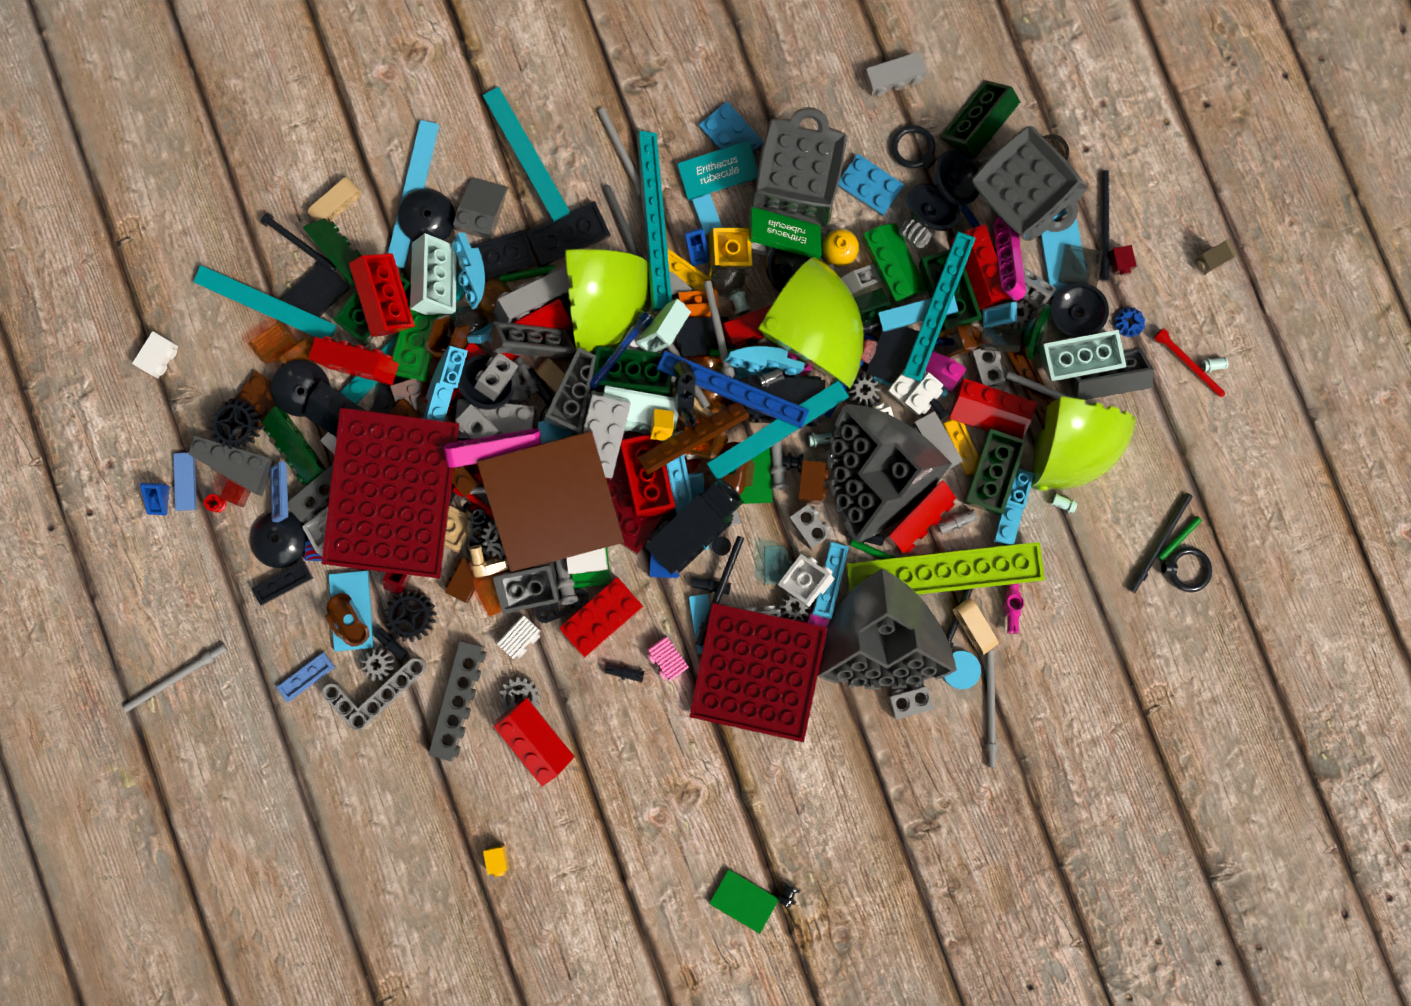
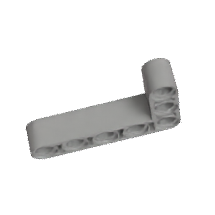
[322,658,427,730]

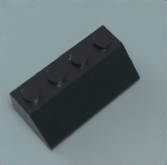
[304,381,367,438]

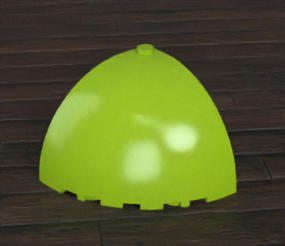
[566,250,650,355]
[759,257,864,389]
[1031,397,1136,491]

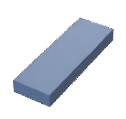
[173,453,197,511]
[270,461,288,522]
[276,652,336,703]

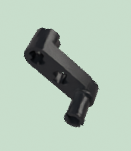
[673,361,697,427]
[463,501,489,561]

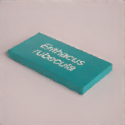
[678,140,758,200]

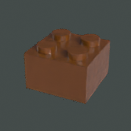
[798,460,829,505]

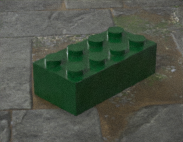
[919,249,982,332]
[963,429,1027,515]

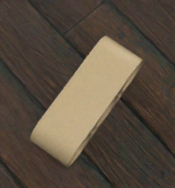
[307,177,362,223]
[535,357,566,393]
[953,598,998,655]

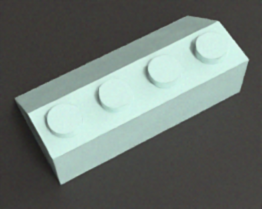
[410,233,457,315]
[1038,330,1127,382]
[603,386,679,435]

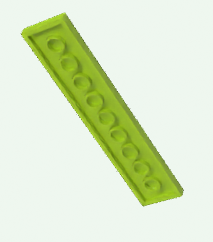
[847,542,1045,595]

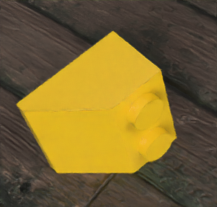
[708,228,752,270]

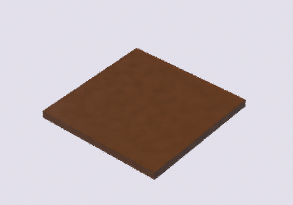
[477,430,624,572]

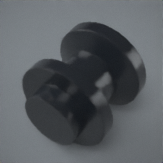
[783,452,804,473]
[777,882,801,907]

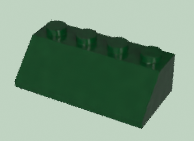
[940,80,1021,159]
[302,218,362,289]
[333,274,411,346]
[592,346,672,397]
[262,406,326,485]

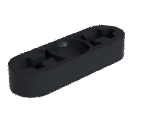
[536,589,589,623]

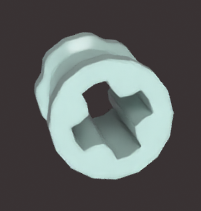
[729,291,751,315]

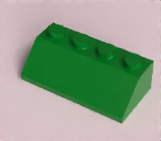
[861,223,928,306]

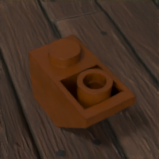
[445,558,477,603]

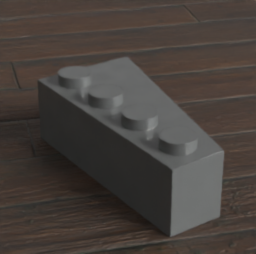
[543,347,596,435]
[188,436,274,496]

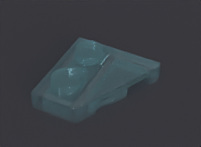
[764,546,793,585]

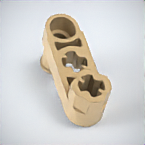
[469,545,510,577]

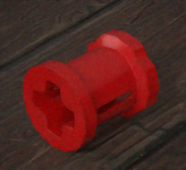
[204,494,227,513]

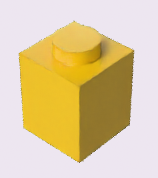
[650,409,674,441]
[483,845,509,877]

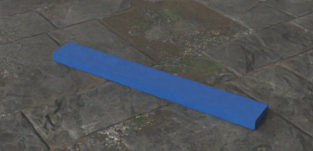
[657,351,809,429]

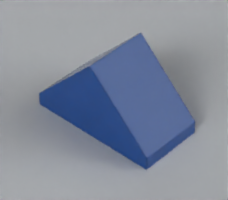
[684,228,710,266]
[140,482,170,516]
[650,554,680,579]

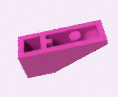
[925,352,967,392]

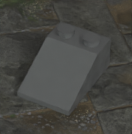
[453,177,508,240]
[493,562,561,614]

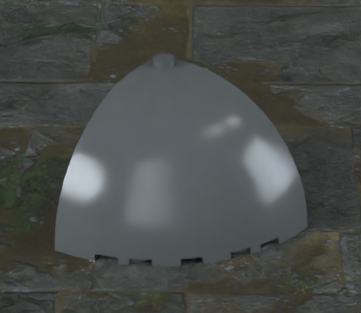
[828,405,952,542]
[818,569,957,690]

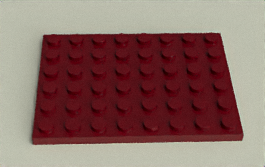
[321,408,460,579]

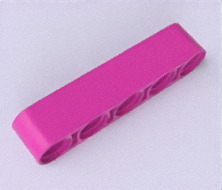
[994,217,1026,301]
[443,428,542,467]

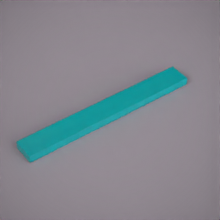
[483,87,570,221]
[902,231,976,383]
[193,265,337,339]
[707,380,849,481]

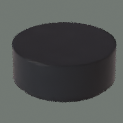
[712,536,731,556]

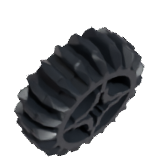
[209,398,263,450]
[384,590,437,642]

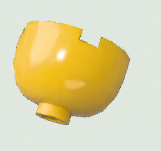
[821,229,859,267]

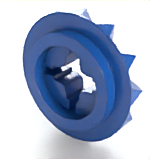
[1115,307,1146,337]

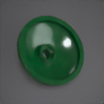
[1021,304,1051,360]

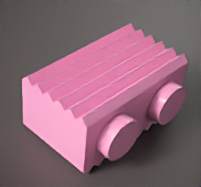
[647,636,689,681]

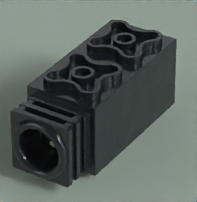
[725,375,826,426]
[645,478,744,575]

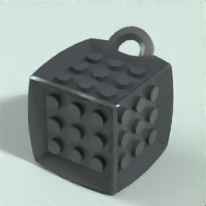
[752,107,847,227]
[971,126,1088,241]

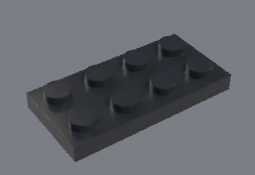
[526,201,611,267]

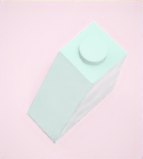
[636,299,691,352]

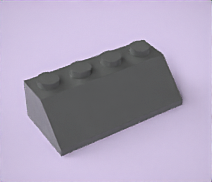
[488,321,577,359]
[1070,348,1154,400]

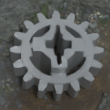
[498,677,541,712]

